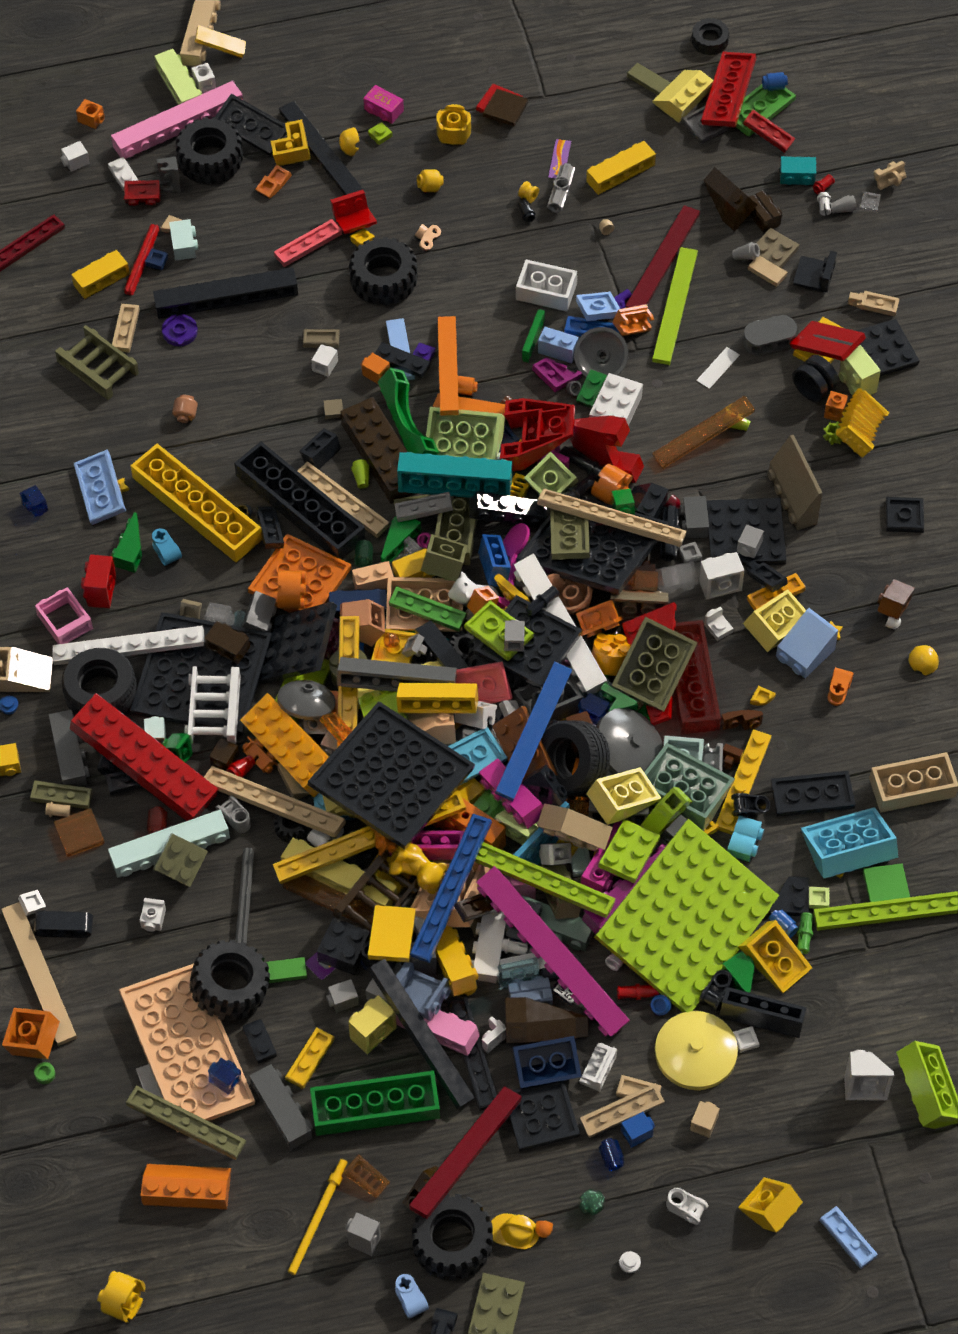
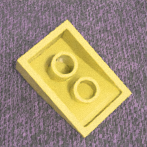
[743,589,806,652]
[586,767,661,825]

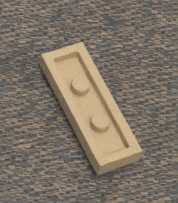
[112,304,140,353]

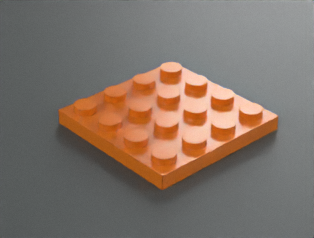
[248,534,352,613]

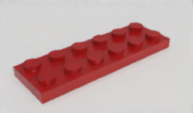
[701,52,756,127]

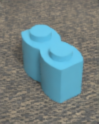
[727,815,764,862]

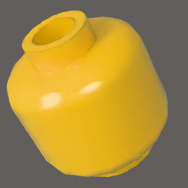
[417,169,444,192]

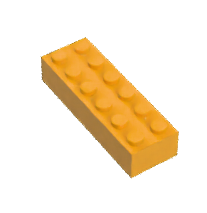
[240,693,329,797]

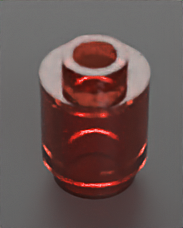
[147,806,168,834]

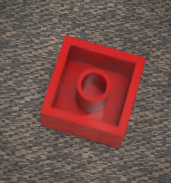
[81,554,116,609]

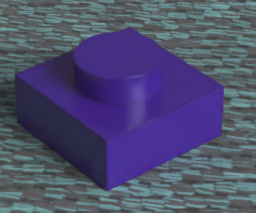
[413,343,436,362]

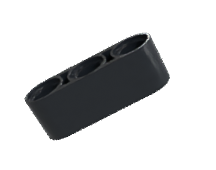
[33,911,93,938]

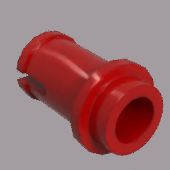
[813,174,835,194]

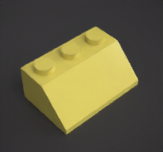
[652,70,714,123]

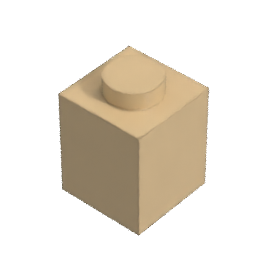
[690,1101,720,1138]

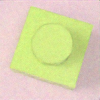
[809,887,829,909]

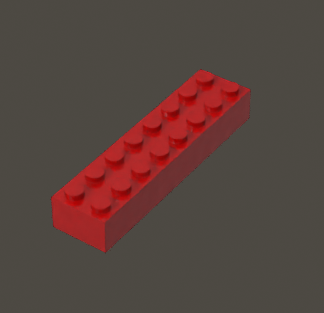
[70,693,218,821]

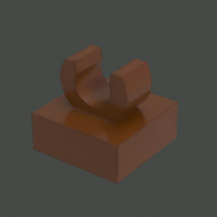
[722,743,744,770]

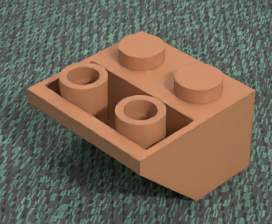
[340,599,385,647]

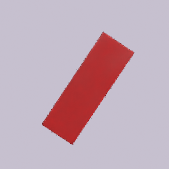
[743,109,795,153]

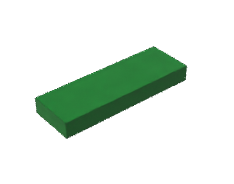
[522,309,545,363]

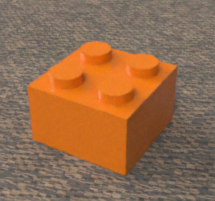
[2,1008,60,1059]

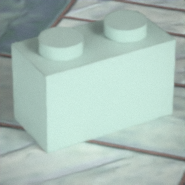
[169,219,198,260]

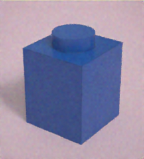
[621,1112,655,1148]

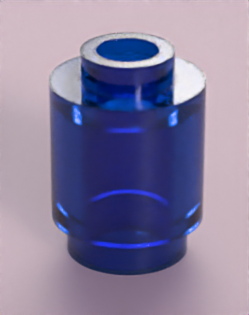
[598,1138,625,1171]

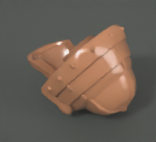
[547,574,593,615]

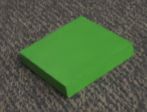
[863,863,910,902]

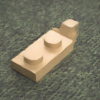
[848,291,899,316]

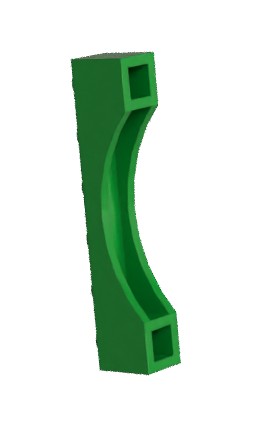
[378,368,439,455]

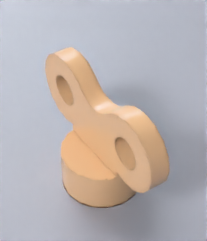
[414,224,441,251]

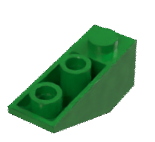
[111,512,142,573]

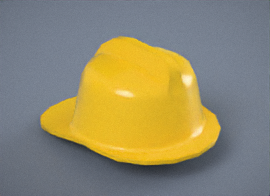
[491,1214,539,1249]

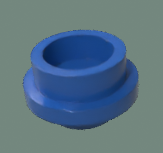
[0,696,18,714]
[651,995,671,1015]

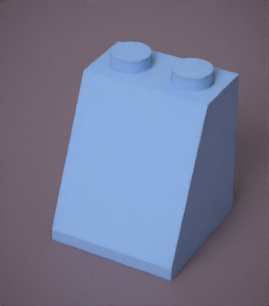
[776,608,838,678]

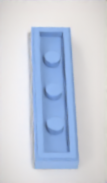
[386,318,415,380]

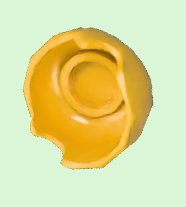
[339,127,359,156]
[908,645,939,675]

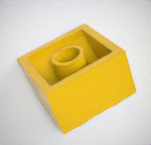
[738,1177,803,1233]

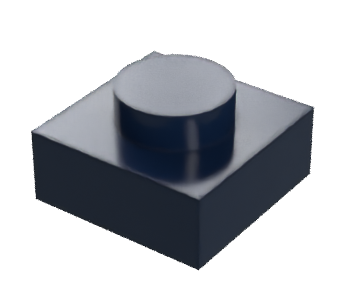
[145,249,169,271]

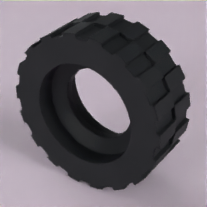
[692,18,729,55]

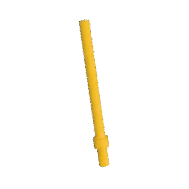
[288,1159,348,1275]

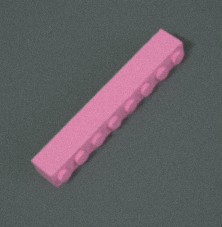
[111,81,243,159]

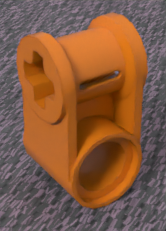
[828,667,854,706]

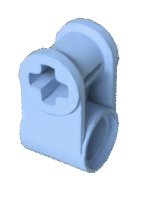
[395,1274,429,1319]

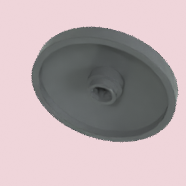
[596,708,663,775]

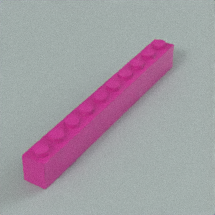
[476,866,630,1037]

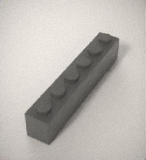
[337,657,457,692]

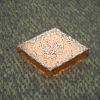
[54,808,105,857]

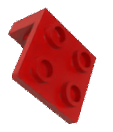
[330,190,377,234]

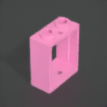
[35,587,93,644]

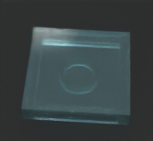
[497,958,539,990]

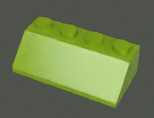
[896,1041,958,1129]

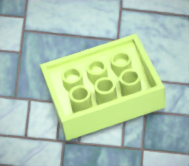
[426,407,505,460]

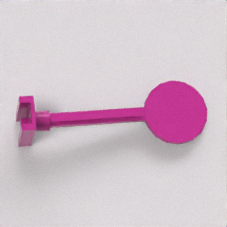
[497,523,530,609]

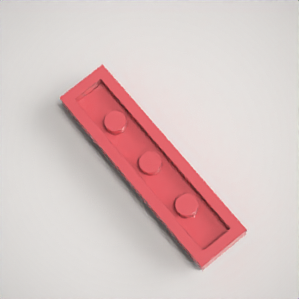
[274,219,342,267]

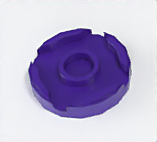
[162,314,198,346]

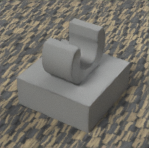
[402,634,428,657]

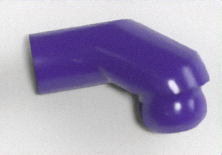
[614,289,632,309]

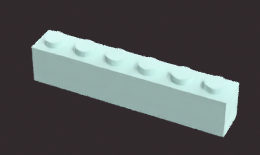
[108,809,230,878]

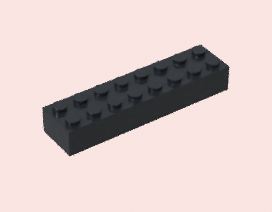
[234,441,366,560]

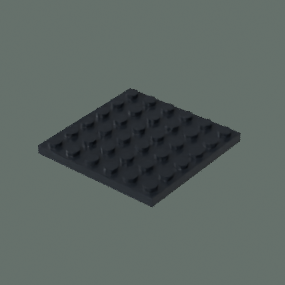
[516,496,668,595]
[130,612,272,736]
[308,701,475,850]

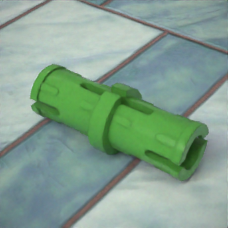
[797,912,814,954]

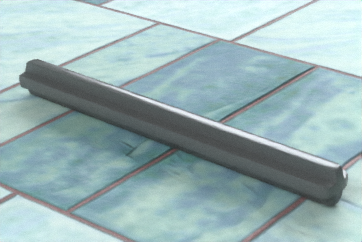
[236,848,254,943]

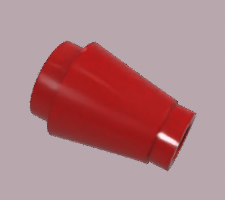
[226,755,256,778]

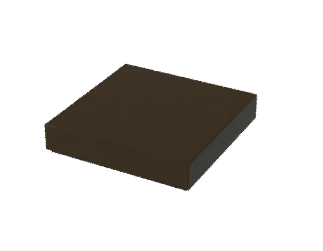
[483,89,528,127]

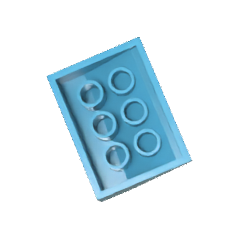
[801,807,898,878]

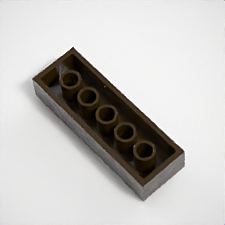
[340,397,415,504]

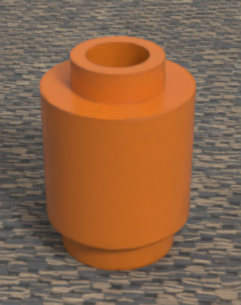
[458,376,478,396]

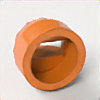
[535,1221,553,1238]

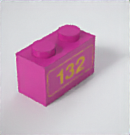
[363,85,404,124]

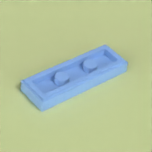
[820,1206,878,1269]

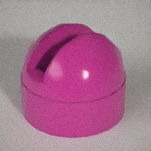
[417,532,431,548]

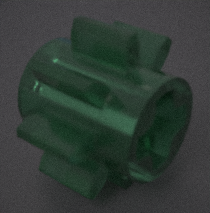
[579,1189,605,1216]

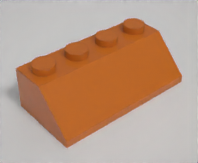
[141,1164,231,1209]

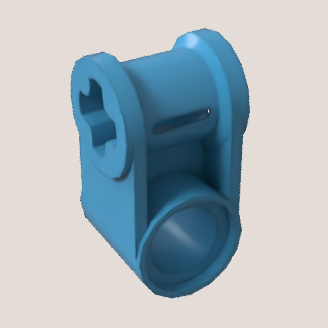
[152,528,182,566]

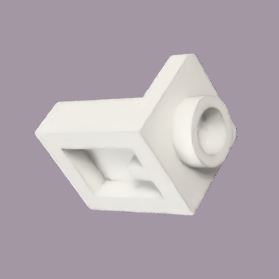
[704,607,733,641]
[482,1017,506,1053]

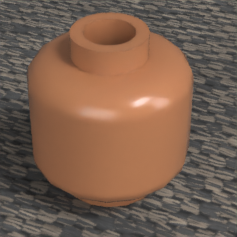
[172,395,198,423]

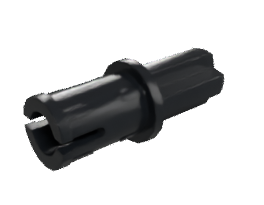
[526,586,560,616]

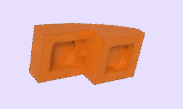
[255,164,292,198]

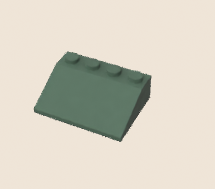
[644,743,735,831]

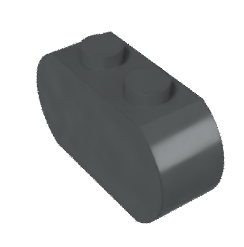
[743,315,797,356]

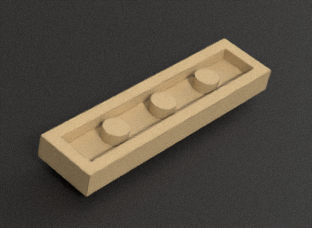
[580,1083,664,1138]

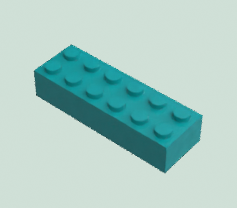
[397,452,512,498]

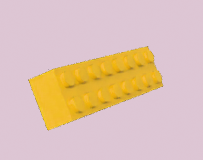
[130,443,263,562]

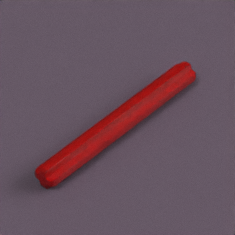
[124,224,159,296]

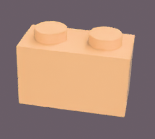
[352,561,394,590]

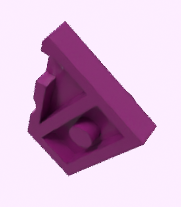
[532,357,582,392]

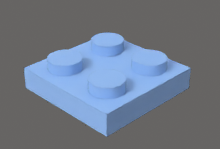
[576,292,620,321]

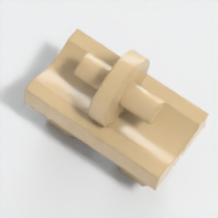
[874,161,906,190]

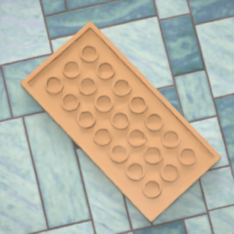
[119,964,255,1132]

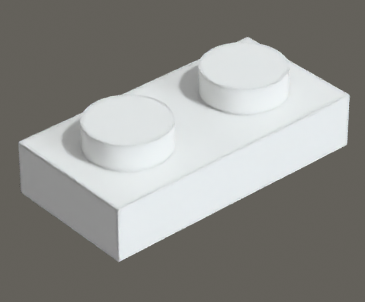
[108,157,139,191]

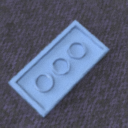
[74,450,126,525]

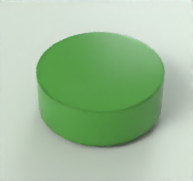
[34,1062,55,1084]

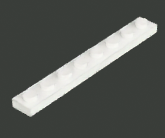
[53,626,204,665]

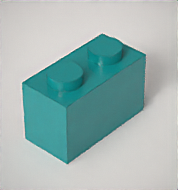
[780,157,816,185]

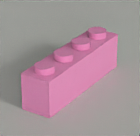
[396,1010,479,1056]

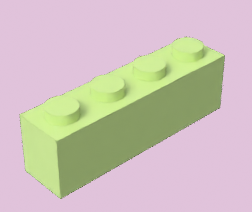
[154,49,202,105]

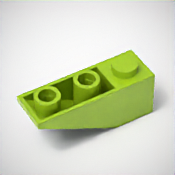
[641,787,692,835]

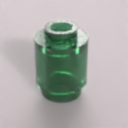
[354,540,374,568]

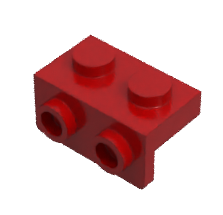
[124,180,160,206]

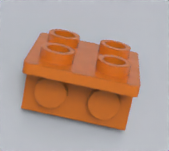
[576,600,623,637]

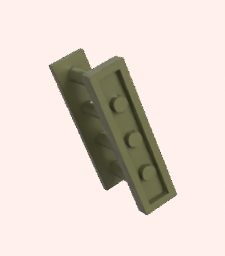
[55,325,139,400]

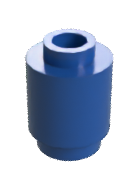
[762,72,788,91]
[769,910,799,938]

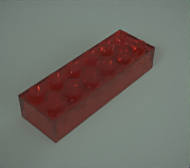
[674,620,721,734]

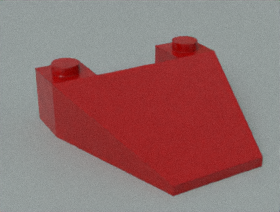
[500,398,575,471]
[570,415,644,483]

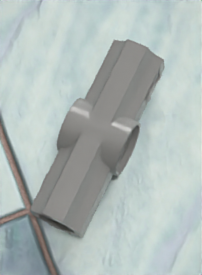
[547,163,575,213]

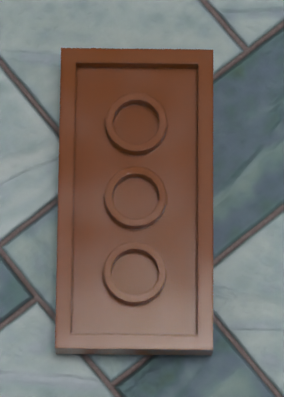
[492,706,557,784]

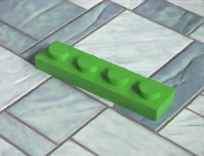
[389,586,467,632]

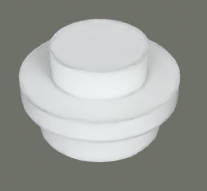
[619,1251,641,1273]

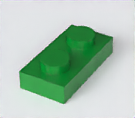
[576,369,607,408]

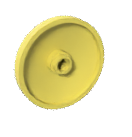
[655,1011,738,1090]

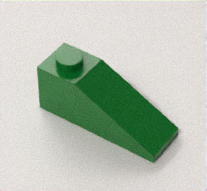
[381,516,421,564]

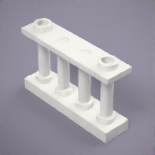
[185,666,241,744]

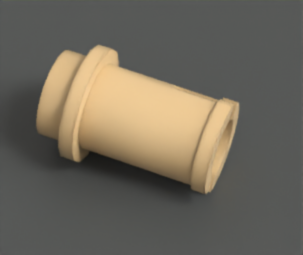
[45,802,71,818]

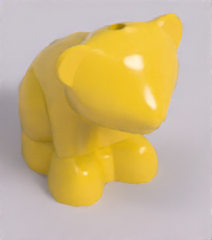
[389,843,447,894]

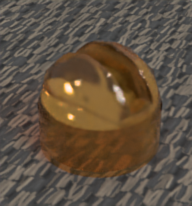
[384,632,400,648]

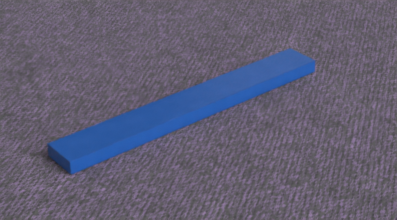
[495,661,572,802]
[410,814,492,963]

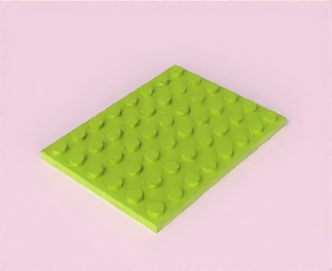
[594,819,779,1013]

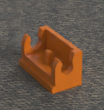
[612,305,654,336]

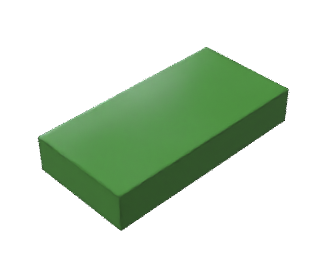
[266,957,307,983]

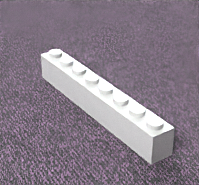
[513,553,609,696]

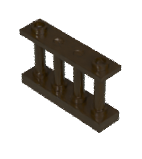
[332,851,421,942]

